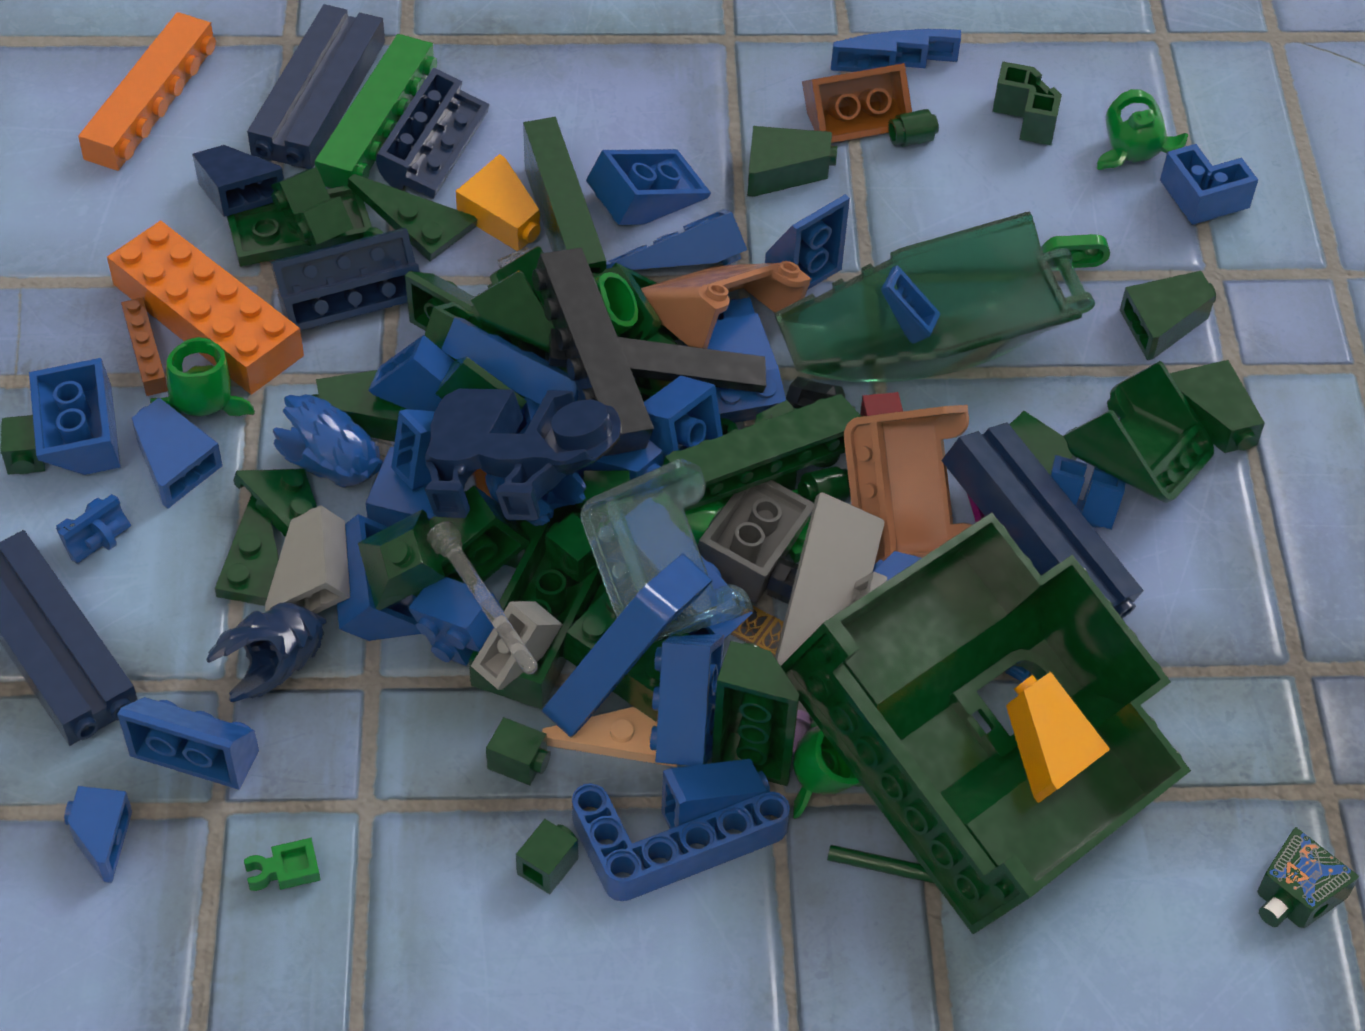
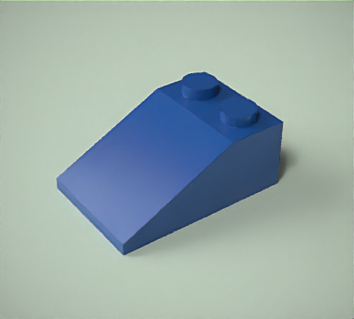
[586,149,711,225]
[765,194,850,289]
[707,313,786,423]
[644,376,723,461]

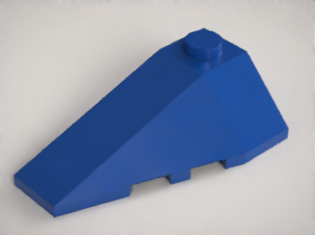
[606,209,747,270]

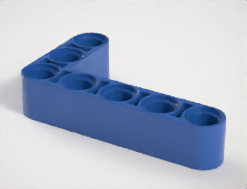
[542,553,713,738]
[572,783,790,901]

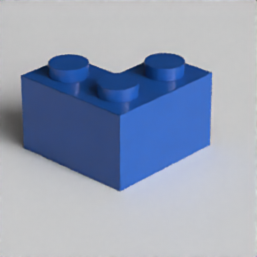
[1160,144,1258,225]
[408,577,504,666]

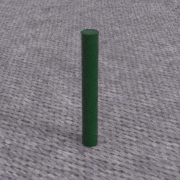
[827,845,935,884]

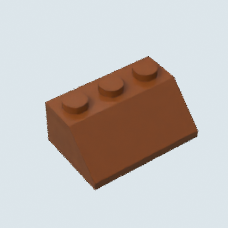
[802,63,912,143]

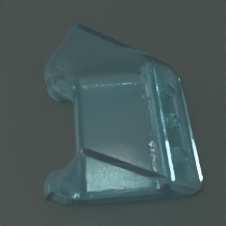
[581,458,754,643]

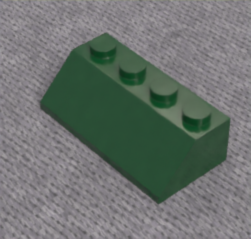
[405,271,545,360]
[711,641,799,786]

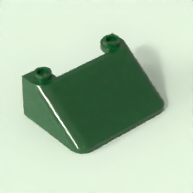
[471,246,554,353]
[1063,361,1214,503]

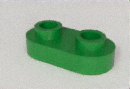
[1041,234,1110,269]

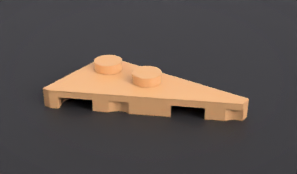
[542,707,677,767]

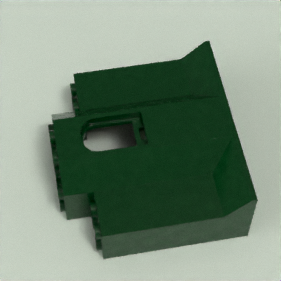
[781,513,1191,934]

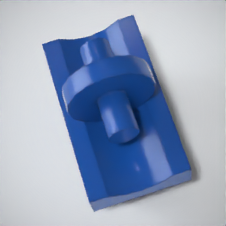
[56,494,131,564]

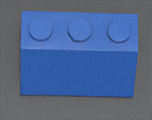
[29,358,121,475]
[336,514,422,641]
[650,634,724,766]
[117,697,259,790]

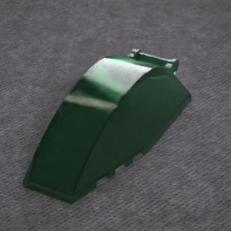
[775,212,1095,383]

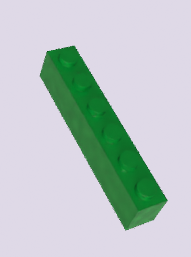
[315,34,437,188]

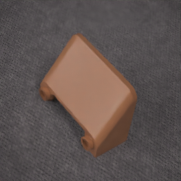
[641,261,811,349]
[844,405,973,563]

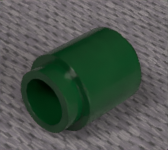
[888,109,939,147]
[798,466,851,503]

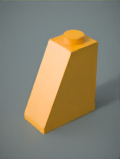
[455,154,541,252]
[1006,671,1110,803]

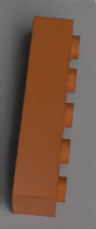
[121,297,168,396]

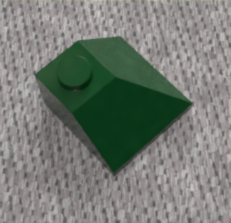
[358,509,445,611]

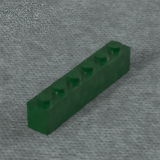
[657,394,862,513]

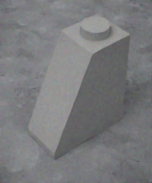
[265,505,350,613]

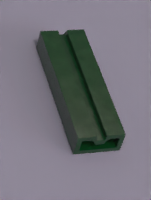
[523,116,606,274]

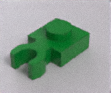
[244,837,321,891]

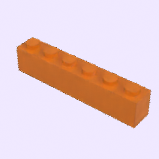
[78,12,216,171]

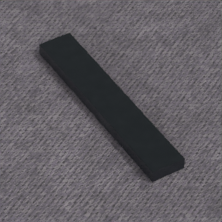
[548,328,766,393]

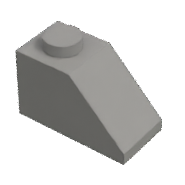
[471,601,563,690]

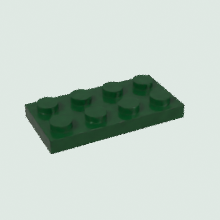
[226,185,372,267]

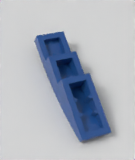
[831,29,961,72]
[441,317,579,404]

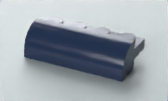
[376,67,490,199]
[271,228,420,331]

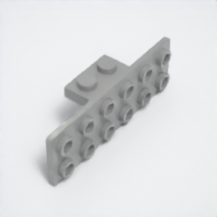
[775,492,887,720]

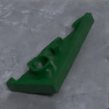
[347,174,478,261]
[233,469,317,537]
[215,494,279,606]

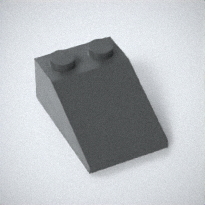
[696,480,814,603]

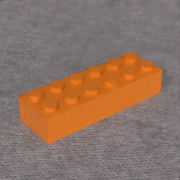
[107,220,304,395]

